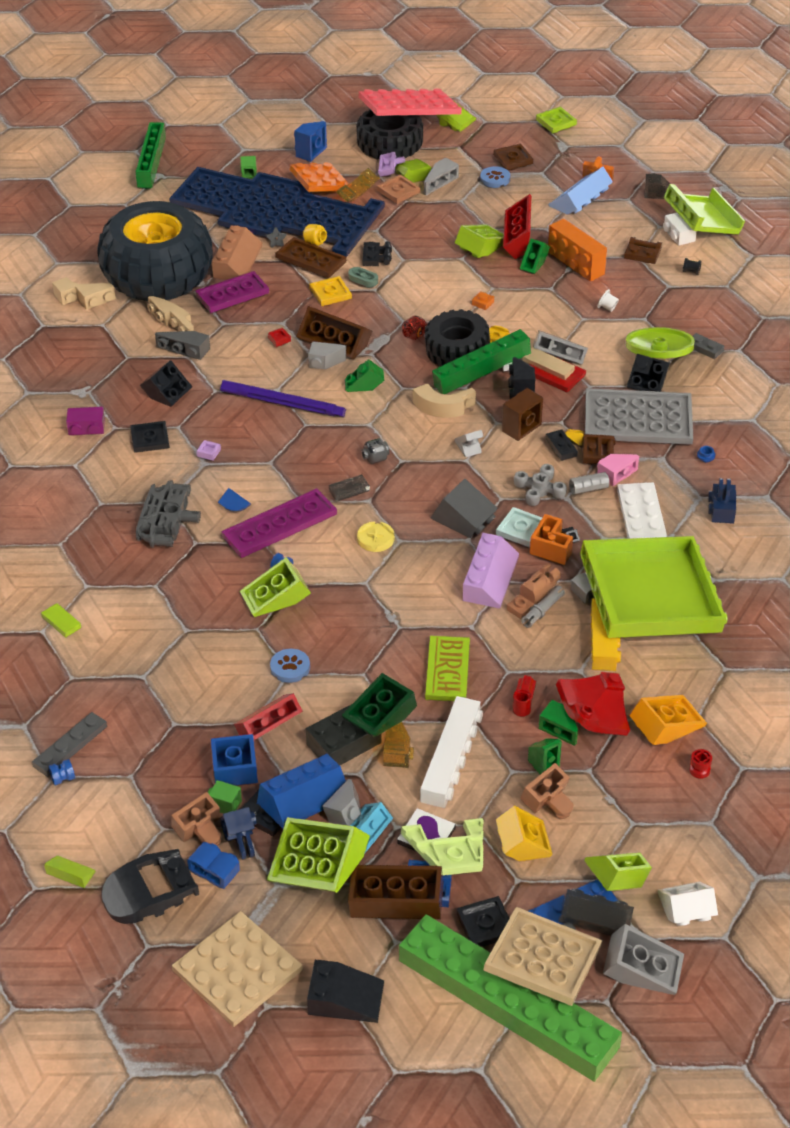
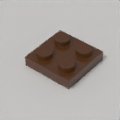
[493,144,533,170]

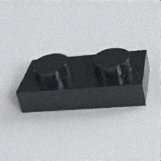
[546,429,578,461]

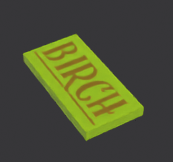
[425,636,470,701]

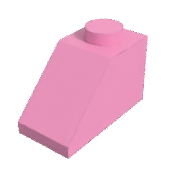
[597,454,639,486]

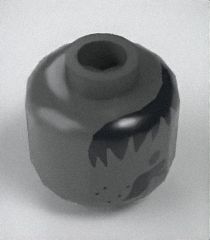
[361,438,390,464]

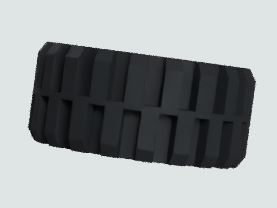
[425,309,490,367]

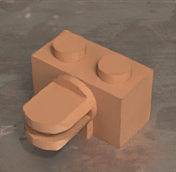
[520,763,574,819]
[171,792,221,846]

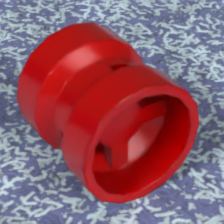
[689,749,713,779]

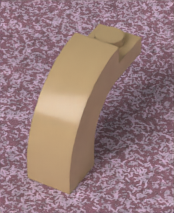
[413,384,476,418]

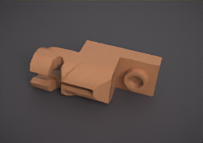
[507,563,561,619]

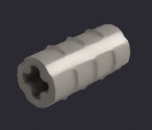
[569,472,609,495]

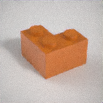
[530,514,573,565]

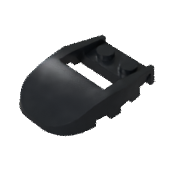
[102,849,199,924]

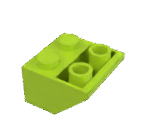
[584,852,652,891]

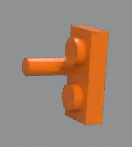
[582,156,614,181]

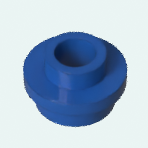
[697,446,716,462]

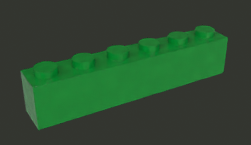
[135,122,166,189]
[432,329,531,394]

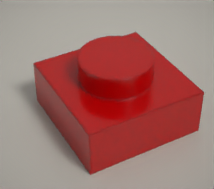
[268,327,291,347]

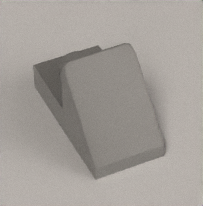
[454,430,484,457]

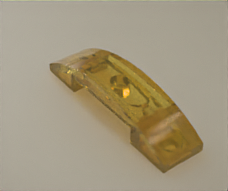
[337,168,379,203]

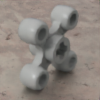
[514,464,567,506]

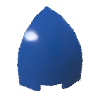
[218,488,251,511]

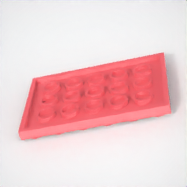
[359,88,462,116]

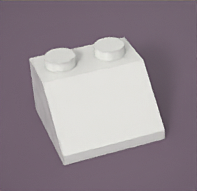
[657,882,718,926]

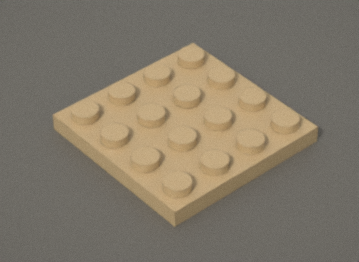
[483,907,602,1006]
[172,911,303,1027]

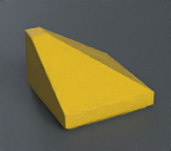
[565,429,585,446]

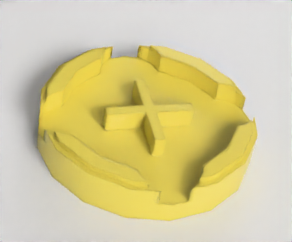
[357,522,395,552]

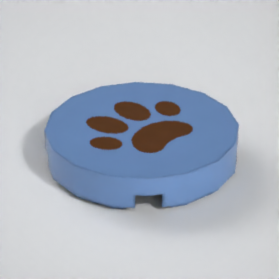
[480,166,511,188]
[270,649,310,683]

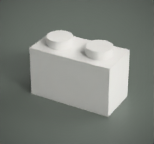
[663,213,697,246]

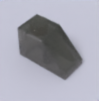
[644,173,670,199]

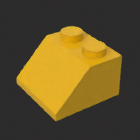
[496,805,553,861]

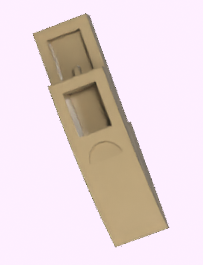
[147,296,194,331]

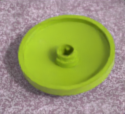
[626,327,695,359]

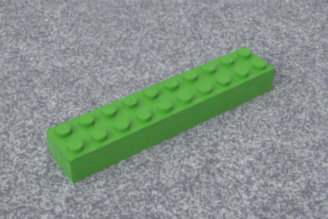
[399,914,622,1082]

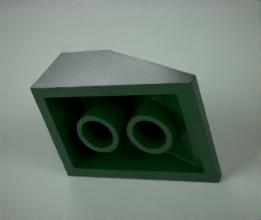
[342,673,417,737]

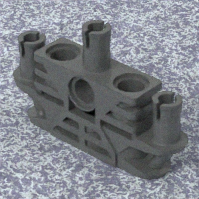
[136,480,201,548]

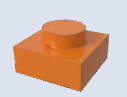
[472,291,495,310]

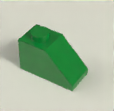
[520,238,550,274]
[539,700,578,746]
[528,738,562,775]

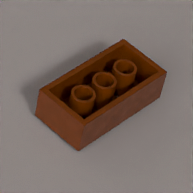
[348,865,444,919]

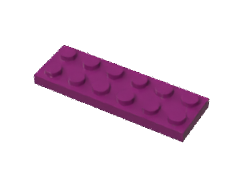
[221,488,337,558]

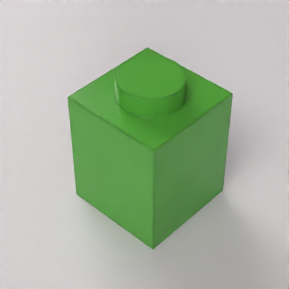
[241,156,257,179]
[208,780,242,814]

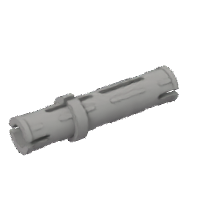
[521,585,565,628]

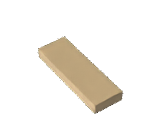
[522,347,575,380]

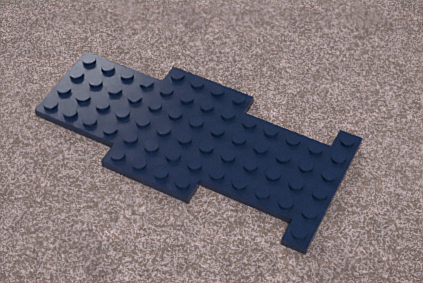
[169,167,385,257]

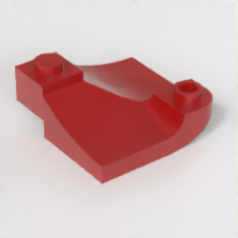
[556,672,630,736]

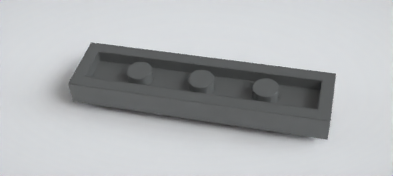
[32,712,107,777]

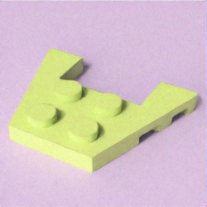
[401,818,484,875]

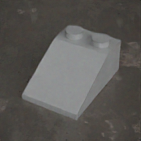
[603,924,684,995]

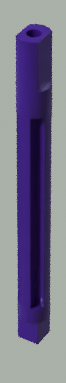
[220,380,346,417]

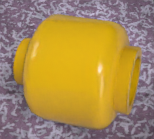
[303,224,327,246]

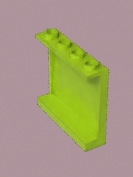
[663,184,745,234]

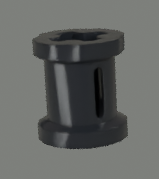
[683,258,702,275]

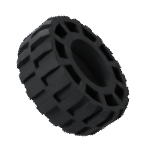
[356,109,423,159]

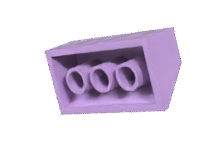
[463,533,519,608]

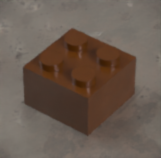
[502,388,543,441]

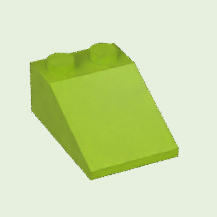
[455,224,504,258]
[240,557,311,617]

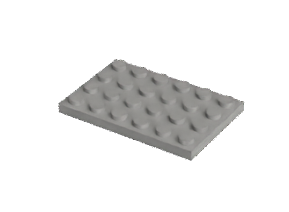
[585,388,693,444]

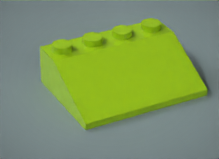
[267,817,370,893]

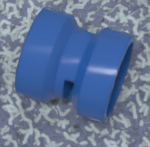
[48,759,75,786]

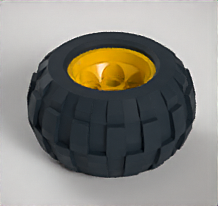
[97,201,213,301]

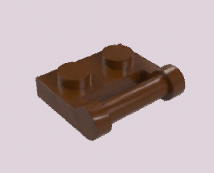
[624,237,662,264]
[583,434,616,464]

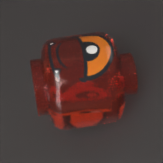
[402,315,427,340]

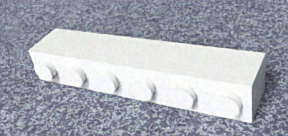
[420,696,483,808]

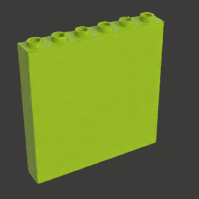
[580,536,728,638]

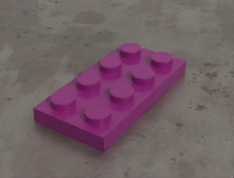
[195,271,269,313]

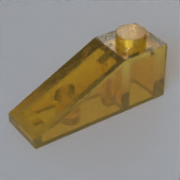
[383,722,414,768]

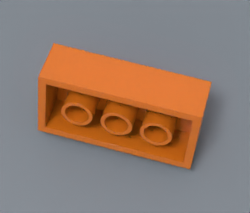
[548,218,607,282]

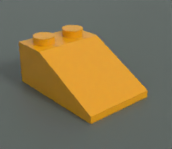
[630,695,707,745]

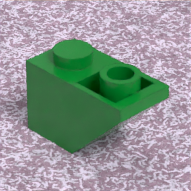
[345,359,385,392]

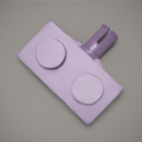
[378,152,405,177]

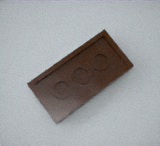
[275,237,347,278]

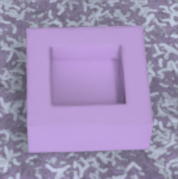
[197,440,221,461]

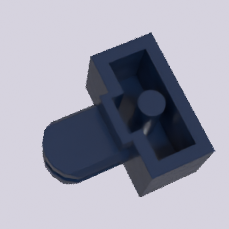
[708,478,736,524]
[220,807,257,860]

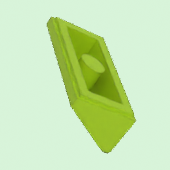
[44,855,96,888]

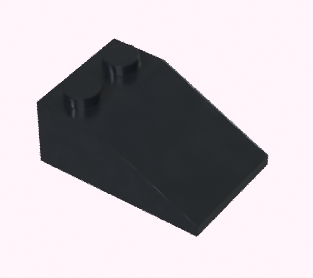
[307,959,384,1023]

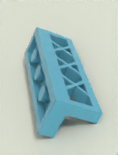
[350,802,393,853]

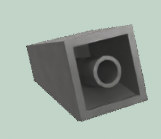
[430,479,498,538]

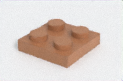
[377,175,420,204]

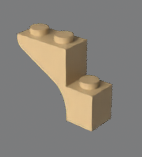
[52,277,116,310]

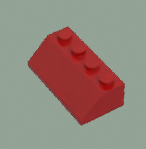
[503,194,532,259]

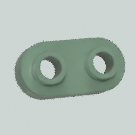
[348,267,378,288]

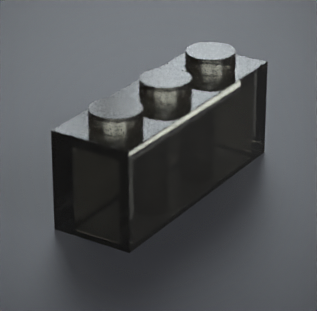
[558,889,634,936]

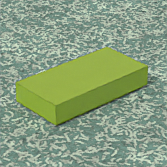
[41,603,81,638]

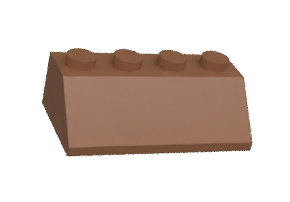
[212,225,263,280]

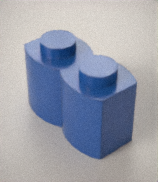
[187,842,240,889]

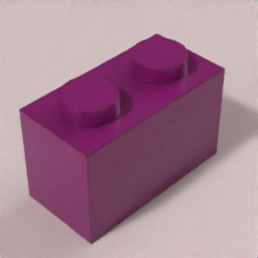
[66,407,105,435]

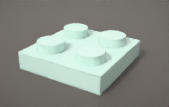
[496,507,542,547]

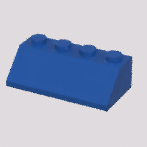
[257,754,346,829]

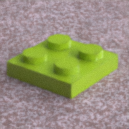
[536,107,577,133]

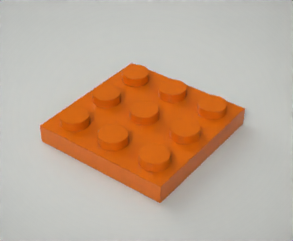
[289,162,350,192]

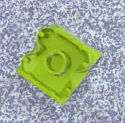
[436,101,476,132]
[395,159,432,183]

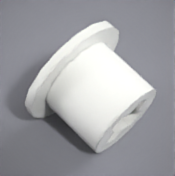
[597,289,619,312]

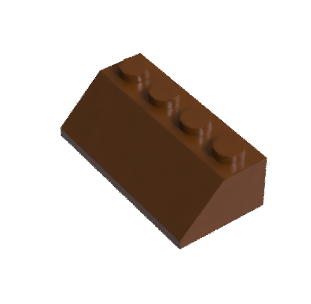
[296,306,373,359]

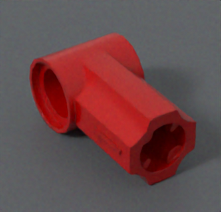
[513,675,536,717]

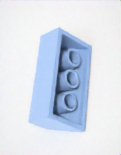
[548,167,613,215]

